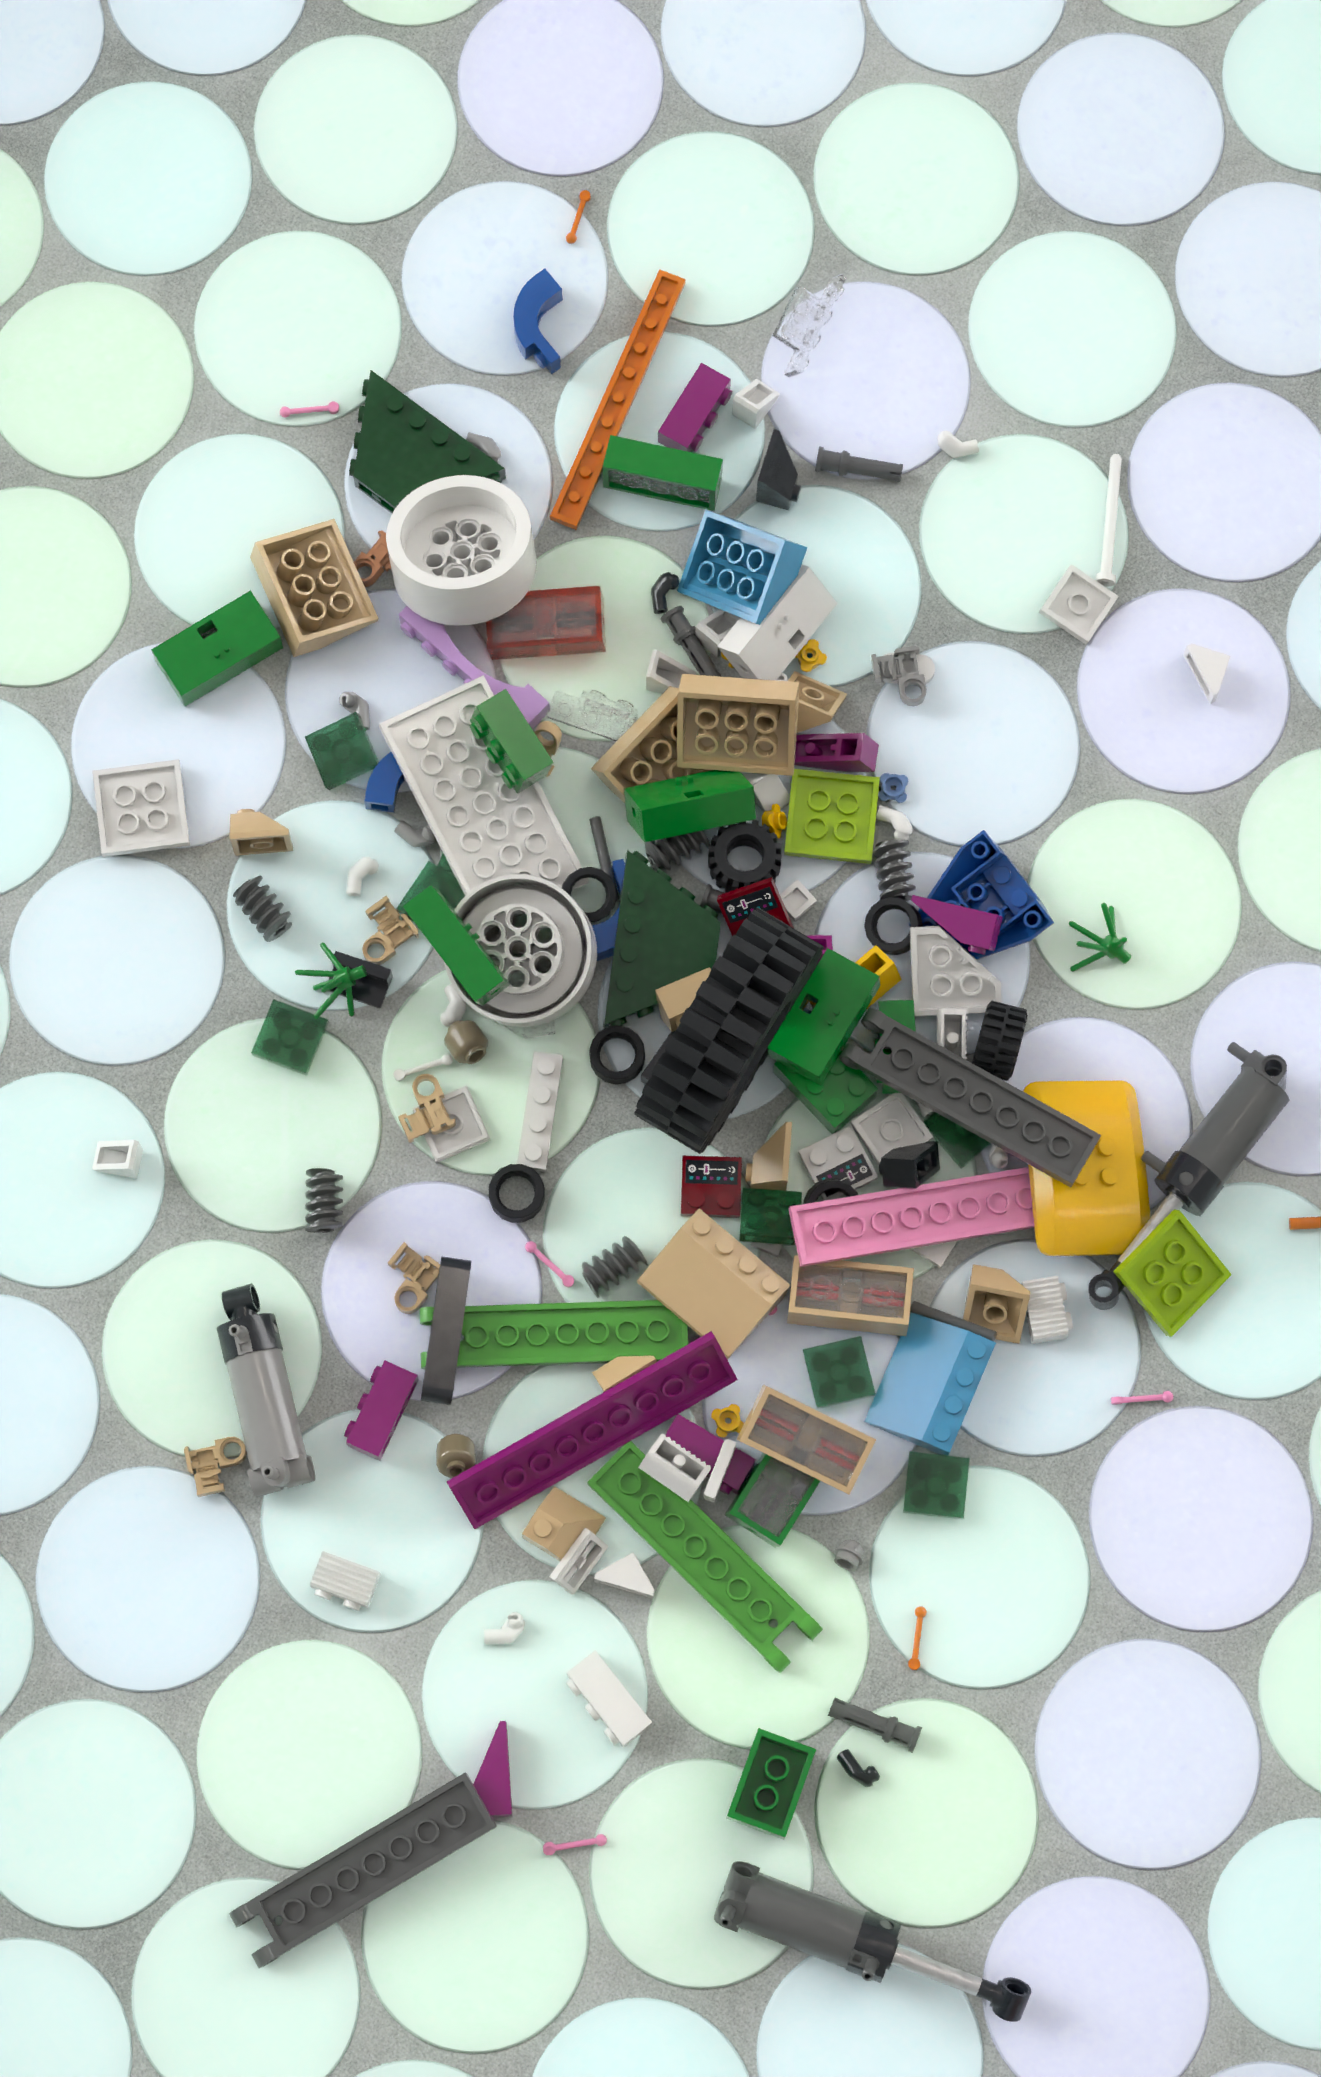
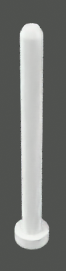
[1096,454,1122,587]

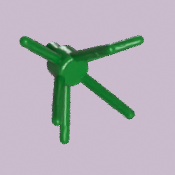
[1069,902,1131,972]
[295,943,367,1019]

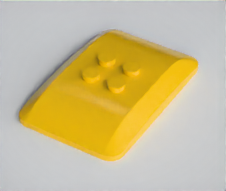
[1023,1080,1150,1256]

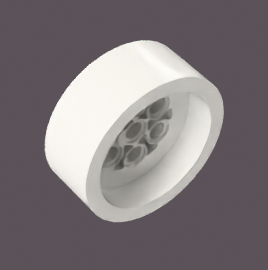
[386,475,537,626]
[444,874,597,1027]

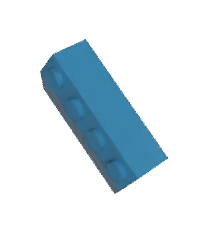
[677,509,808,625]
[864,1312,996,1458]

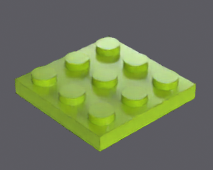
[784,769,880,864]
[1113,1209,1232,1337]

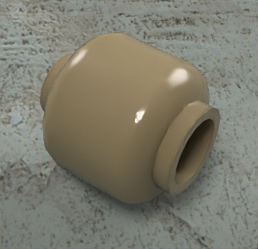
[444,1020,488,1064]
[436,1433,476,1478]

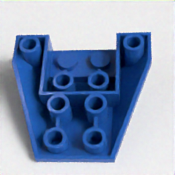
[909,830,1054,960]

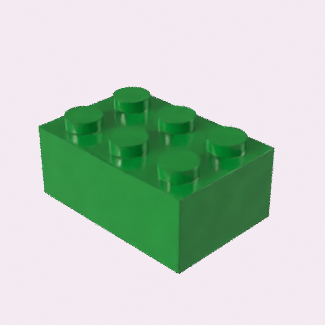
[470,689,554,794]
[773,1051,878,1134]
[726,1728,816,1840]

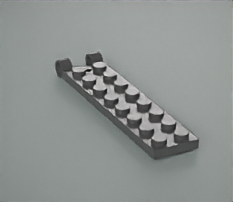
[839,1008,1101,1187]
[229,1772,497,1969]

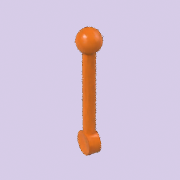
[566,190,591,244]
[908,1606,927,1670]

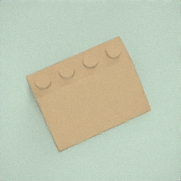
[250,519,379,657]
[677,674,799,776]
[591,686,711,803]
[637,1208,791,1359]

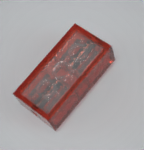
[486,586,606,660]

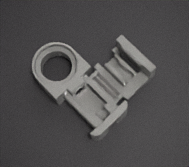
[871,646,927,706]

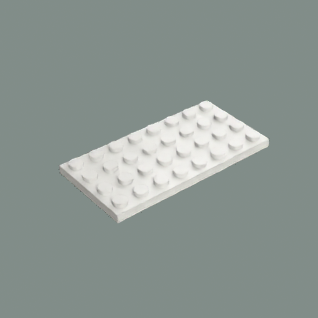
[379,675,589,932]

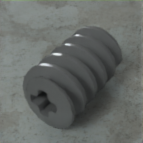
[645,830,710,871]
[873,839,916,901]
[233,875,292,942]
[305,1168,343,1233]
[581,1236,648,1298]

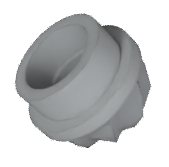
[834,1539,864,1571]

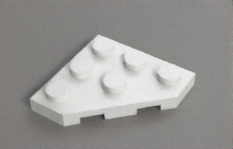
[910,926,1002,1016]

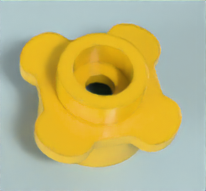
[795,639,827,672]
[762,804,787,839]
[711,1404,744,1438]

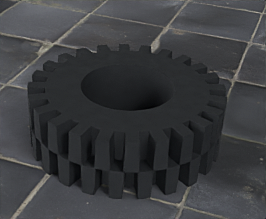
[634,907,824,1154]

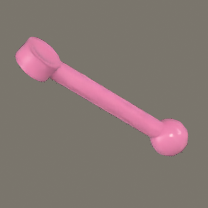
[280,401,339,418]
[525,1241,574,1288]
[1111,1391,1174,1405]
[543,1834,607,1855]

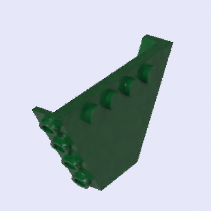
[349,370,506,513]
[603,850,721,1027]

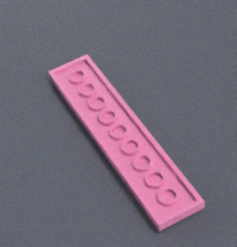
[789,1167,1034,1267]

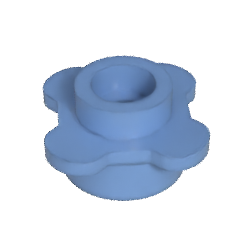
[878,773,909,803]

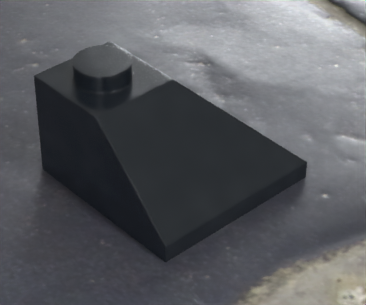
[756,429,801,511]

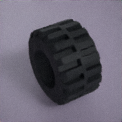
[708,820,782,893]
[972,1000,1028,1081]

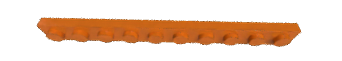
[550,269,686,530]

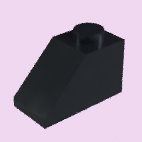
[879,1141,940,1188]

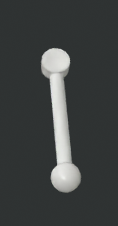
[393,1054,453,1081]

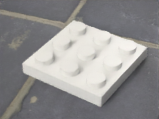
[92,759,190,857]

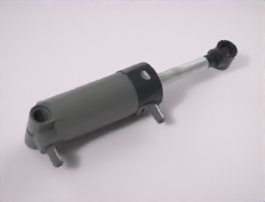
[1088,1042,1290,1310]
[714,1861,1031,2022]

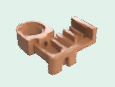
[354,530,392,587]

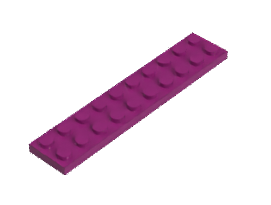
[446,1331,738,1530]

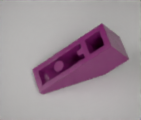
[795,733,879,773]
[911,895,1003,955]
[473,1721,513,1818]

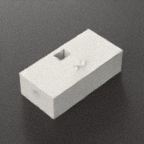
[717,564,838,681]

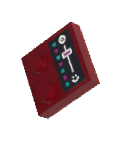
[717,877,794,936]
[681,1155,742,1218]

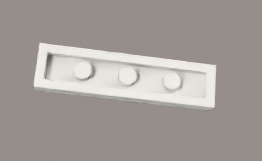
[517,1051,563,1172]

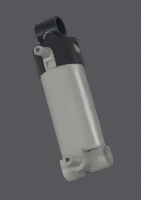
[216,1283,315,1497]

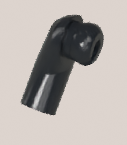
[651,572,679,614]
[837,1749,880,1787]

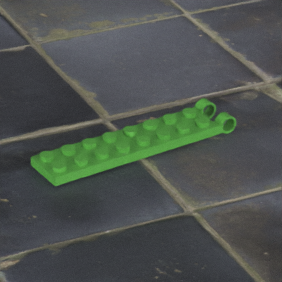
[419,1300,688,1370]
[587,1441,823,1673]

